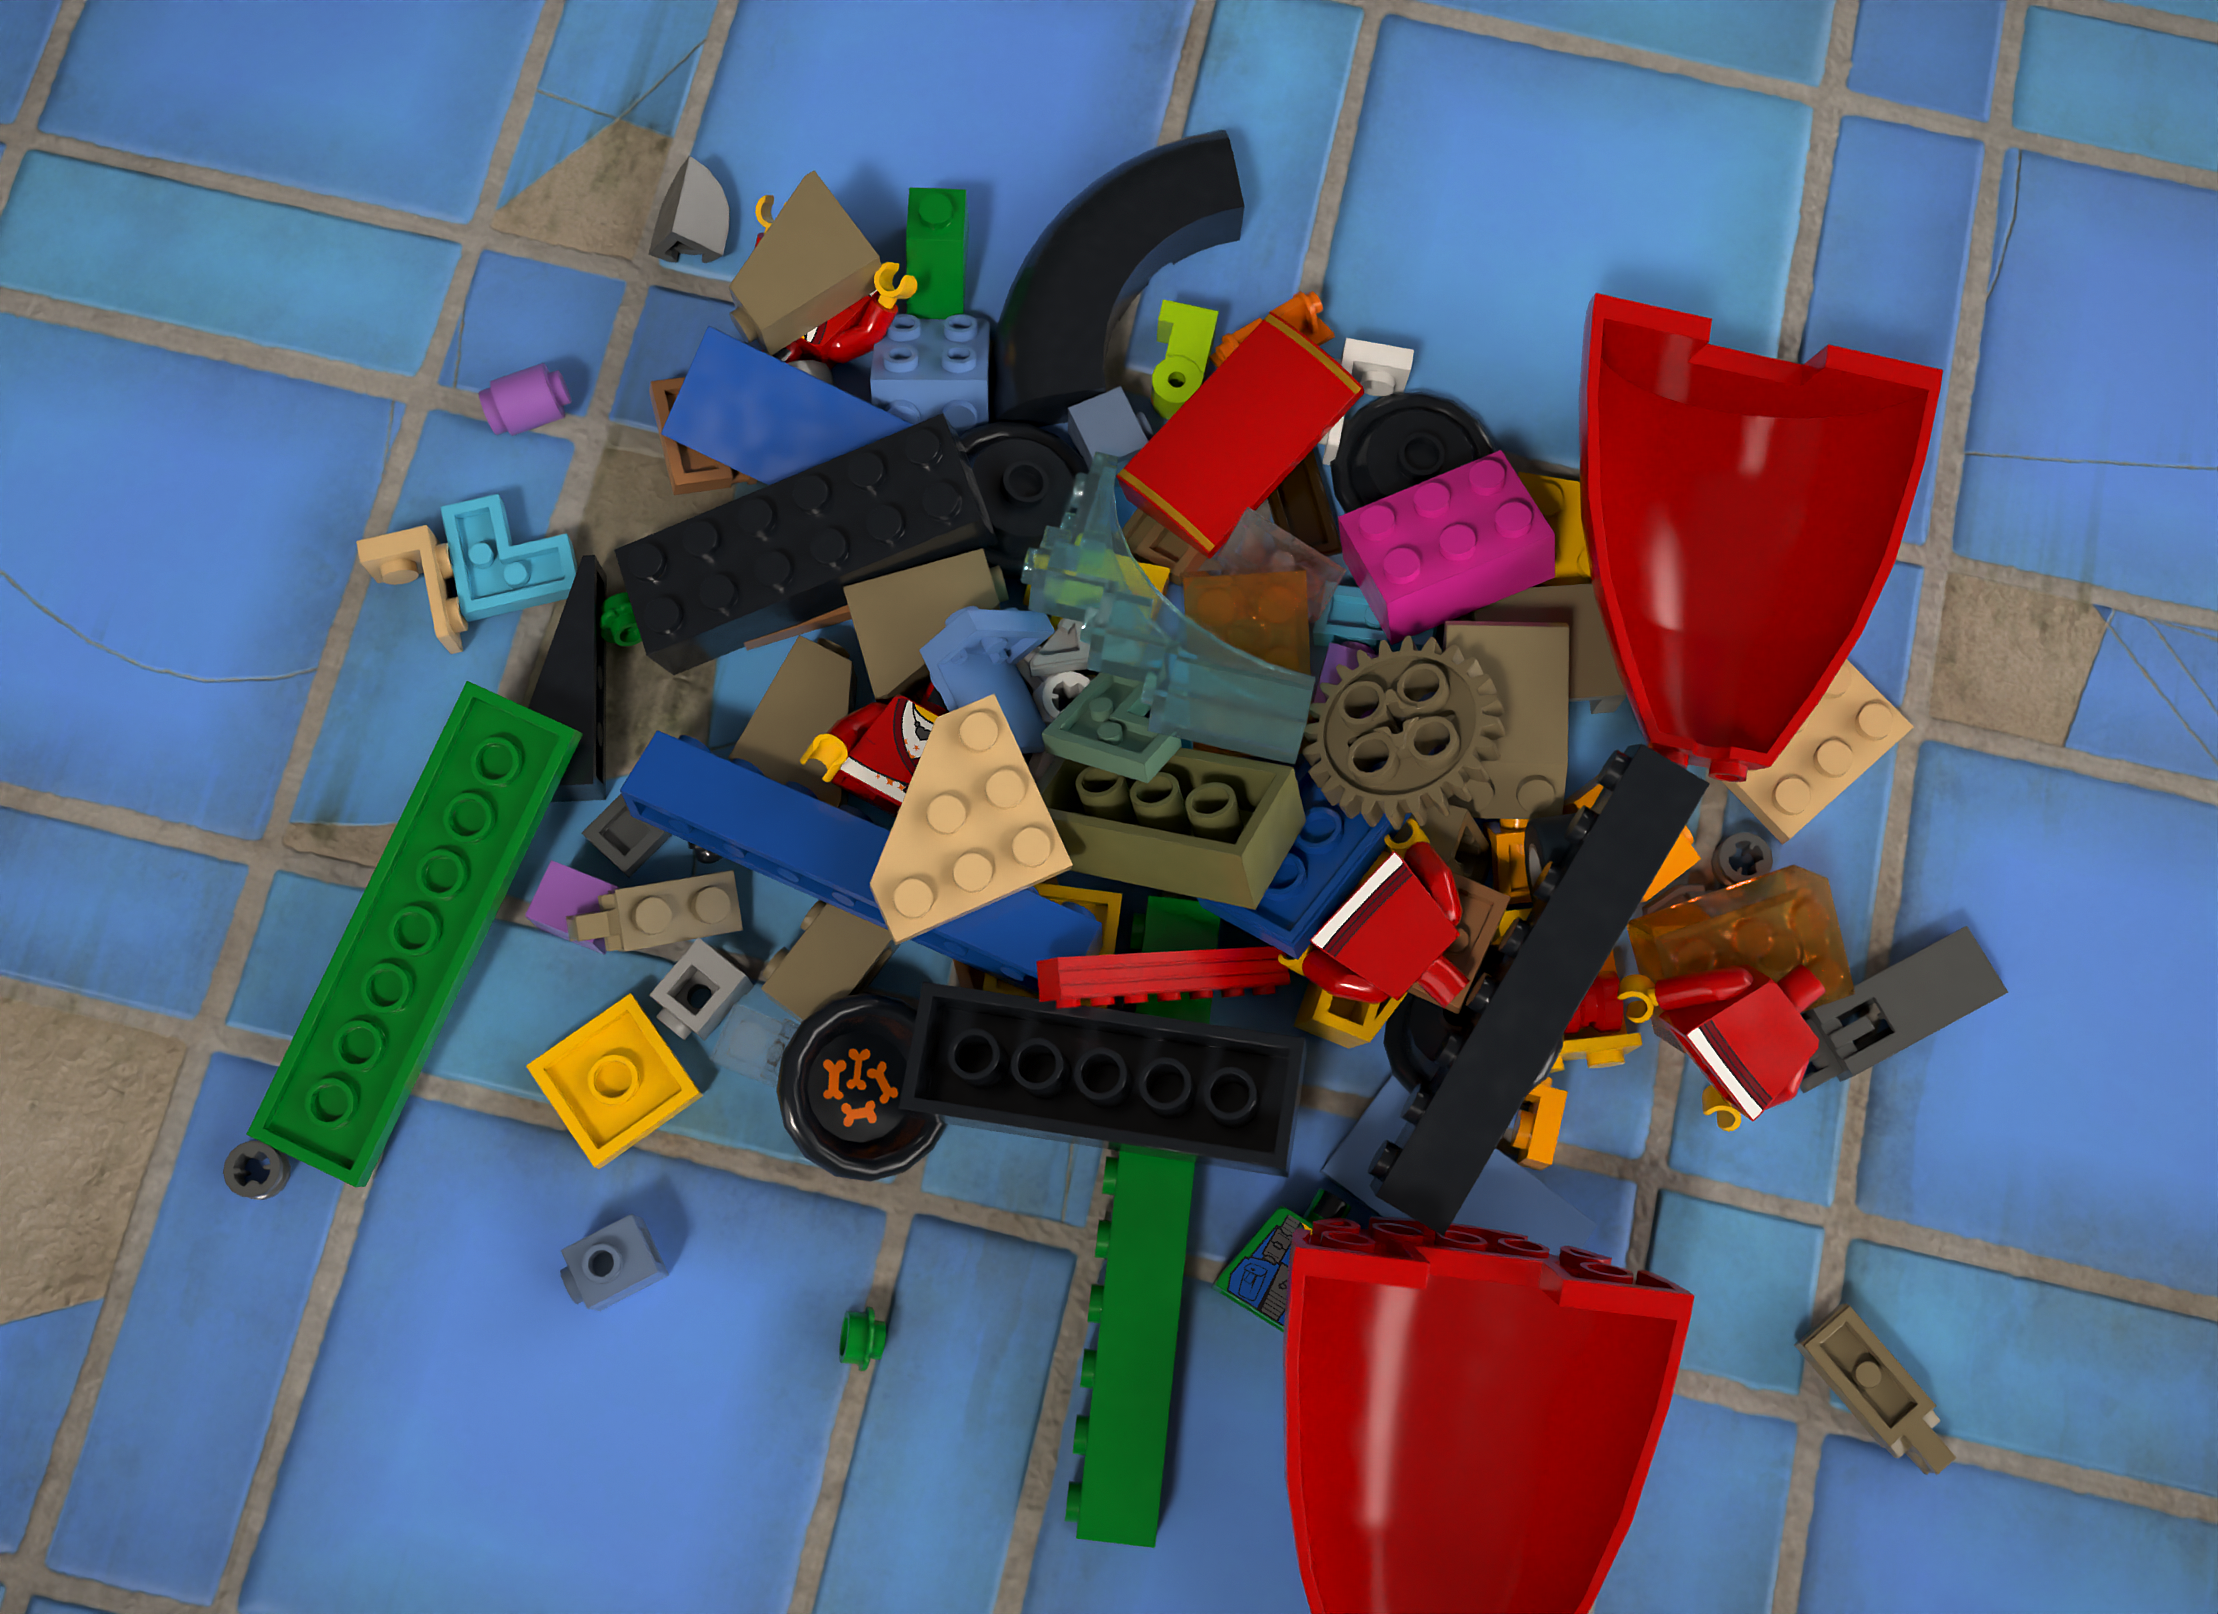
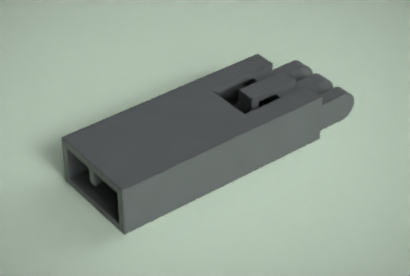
[1800,926,2008,1093]

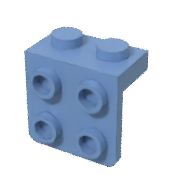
[870,314,990,437]
[919,606,1055,753]

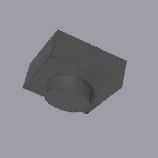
[582,794,672,878]

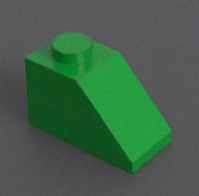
[906,187,969,319]

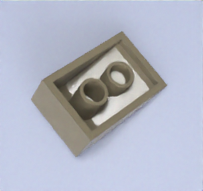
[1434,621,1569,819]

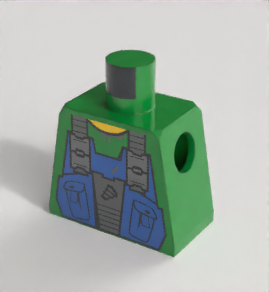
[1211,1188,1351,1333]

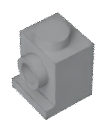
[649,937,754,1041]

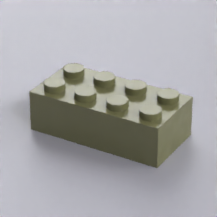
[1036,747,1306,910]

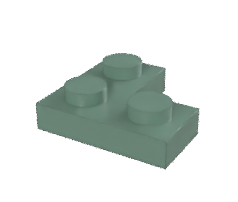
[1041,663,1182,783]

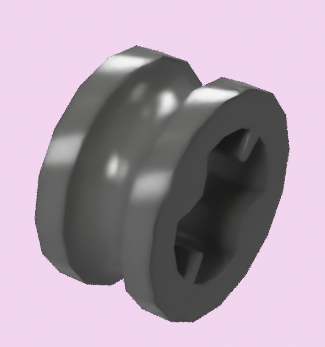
[1711,832,1773,891]
[223,1141,291,1200]

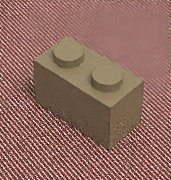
[761,900,901,1023]

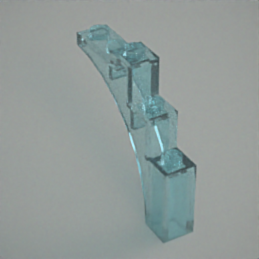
[1021,452,1316,765]

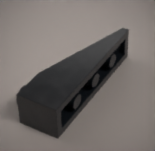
[528,555,607,802]

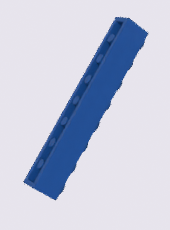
[620,730,1102,997]

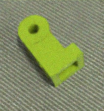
[1151,299,1219,420]

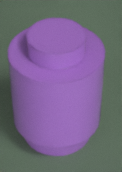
[479,363,572,436]

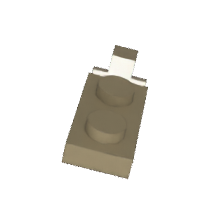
[565,870,743,952]
[1794,1303,1956,1475]

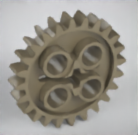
[1302,636,1506,829]

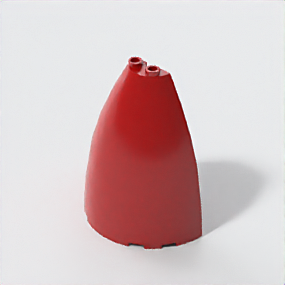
[1578,293,1943,782]
[1283,1217,1695,1614]

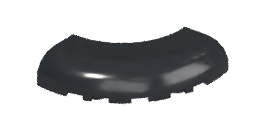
[989,129,1245,427]

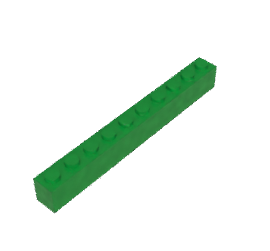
[1065,895,1220,1548]

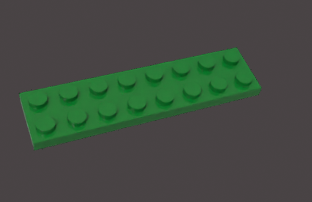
[246,681,583,1188]

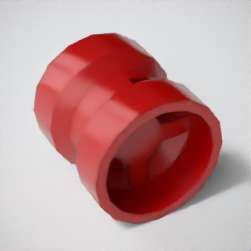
[1564,971,1624,1035]

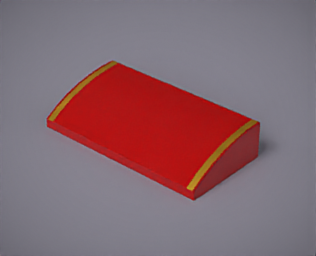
[1116,312,1364,559]

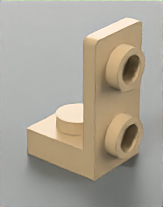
[356,525,468,654]

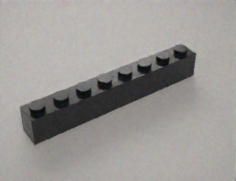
[1368,744,1710,1236]

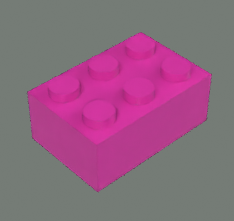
[1338,450,1555,645]

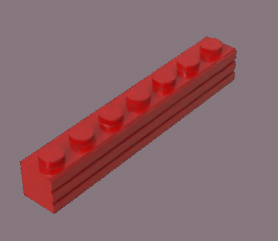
[1036,946,1290,1009]

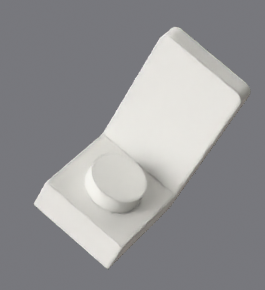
[1318,338,1414,465]

